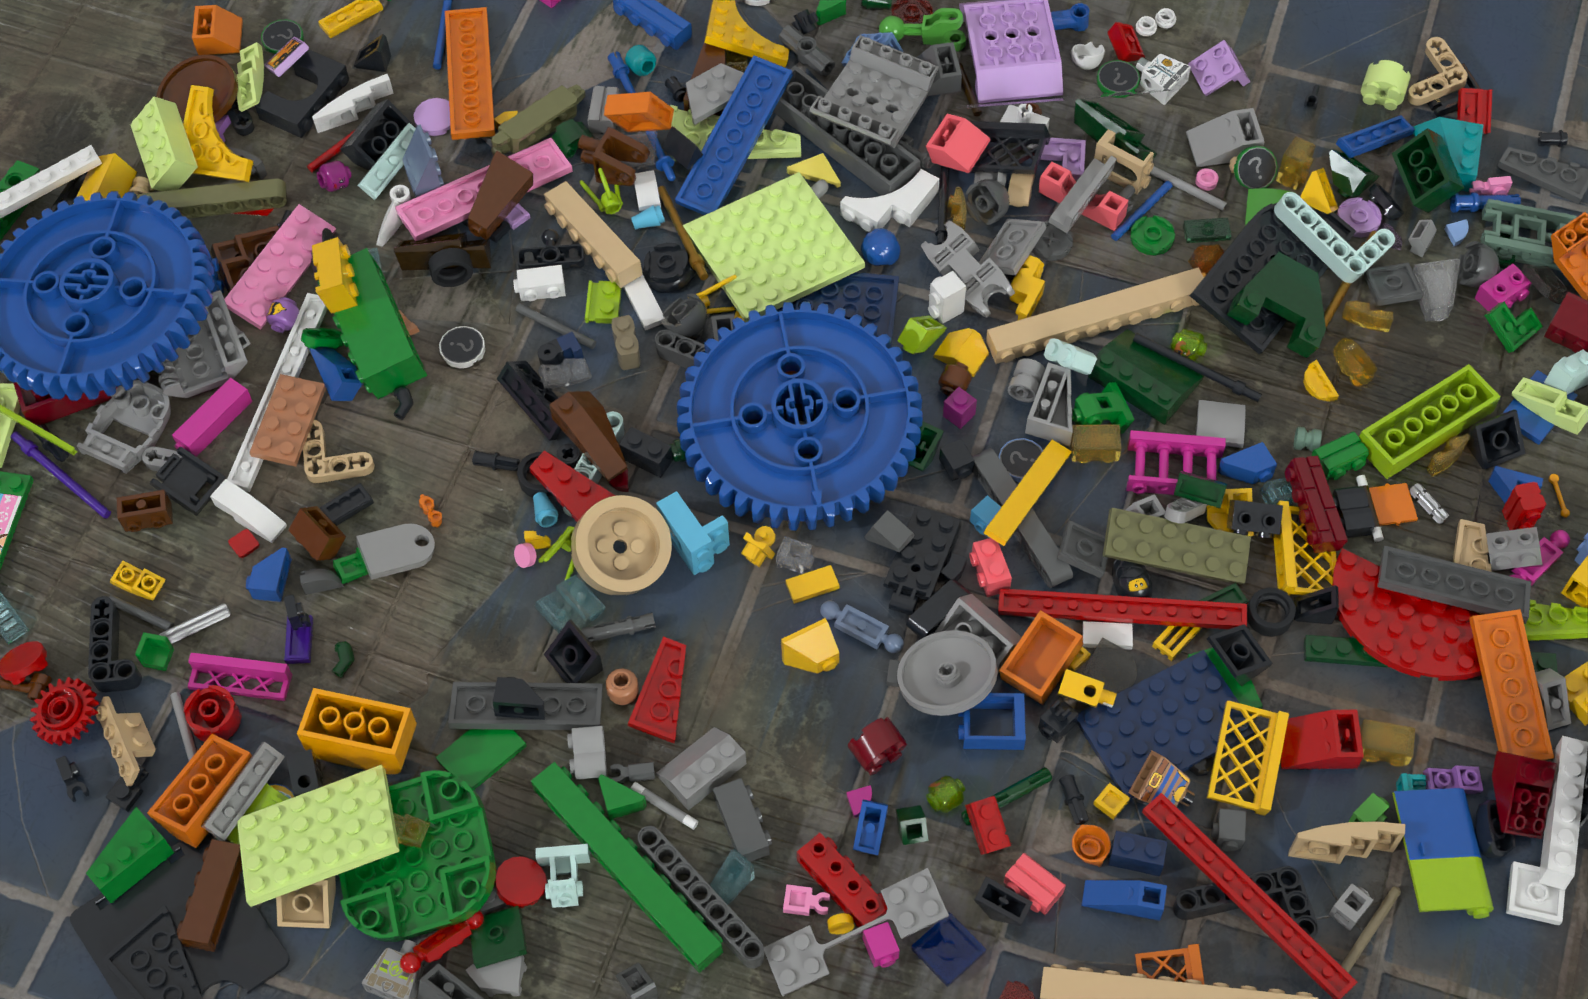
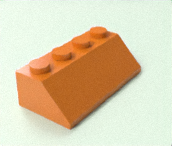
[147,734,252,848]

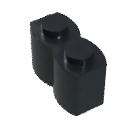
[1332,486,1375,538]

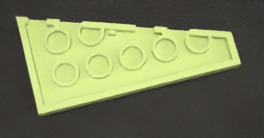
[670,105,801,161]

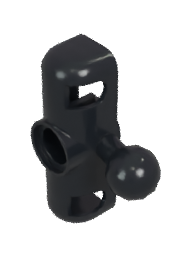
[517,229,585,270]

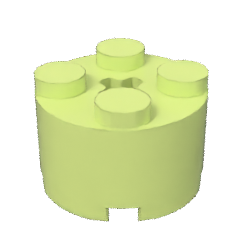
[1361,60,1411,110]

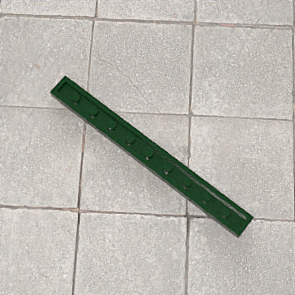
[1304,635,1558,673]

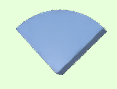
[1444,219,1469,246]

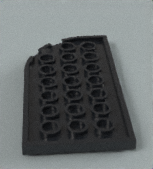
[1189,203,1356,355]

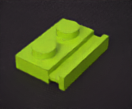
[585,281,622,324]

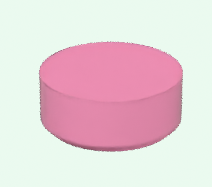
[1195,168,1219,191]
[514,543,537,568]

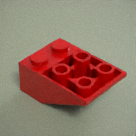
[1280,709,1364,769]

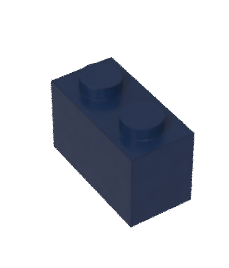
[1108,830,1168,876]

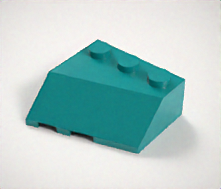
[1413,117,1483,192]

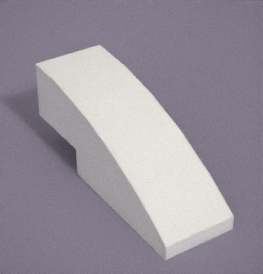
[210,479,287,543]

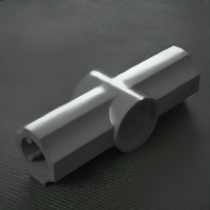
[779,25,835,77]

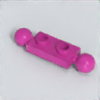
[1509,530,1570,586]

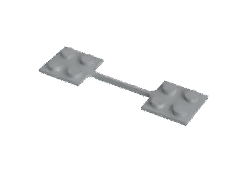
[764,868,949,996]

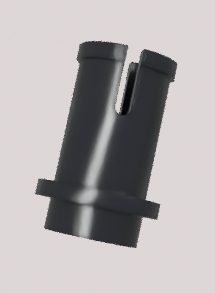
[665,76,686,103]
[1538,130,1568,148]

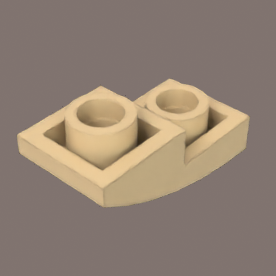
[1008,173,1035,207]

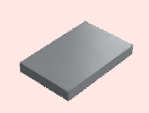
[979,219,1047,275]

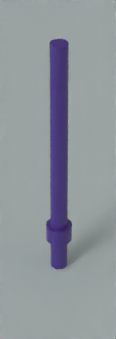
[11,431,111,519]

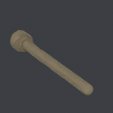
[1341,886,1401,973]

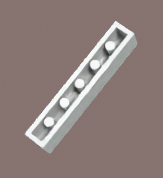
[1538,736,1588,890]

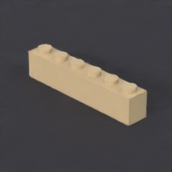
[544,181,643,288]

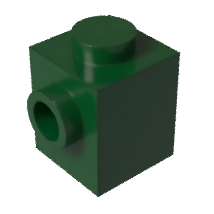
[895,805,929,845]

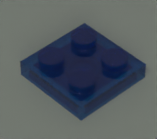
[911,912,986,987]

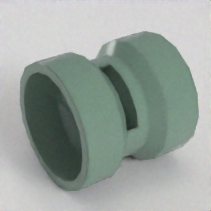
[1293,426,1322,452]

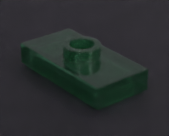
[1183,217,1232,243]

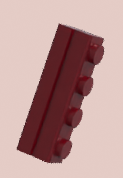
[1285,456,1348,553]

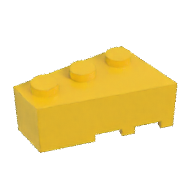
[312,237,359,314]

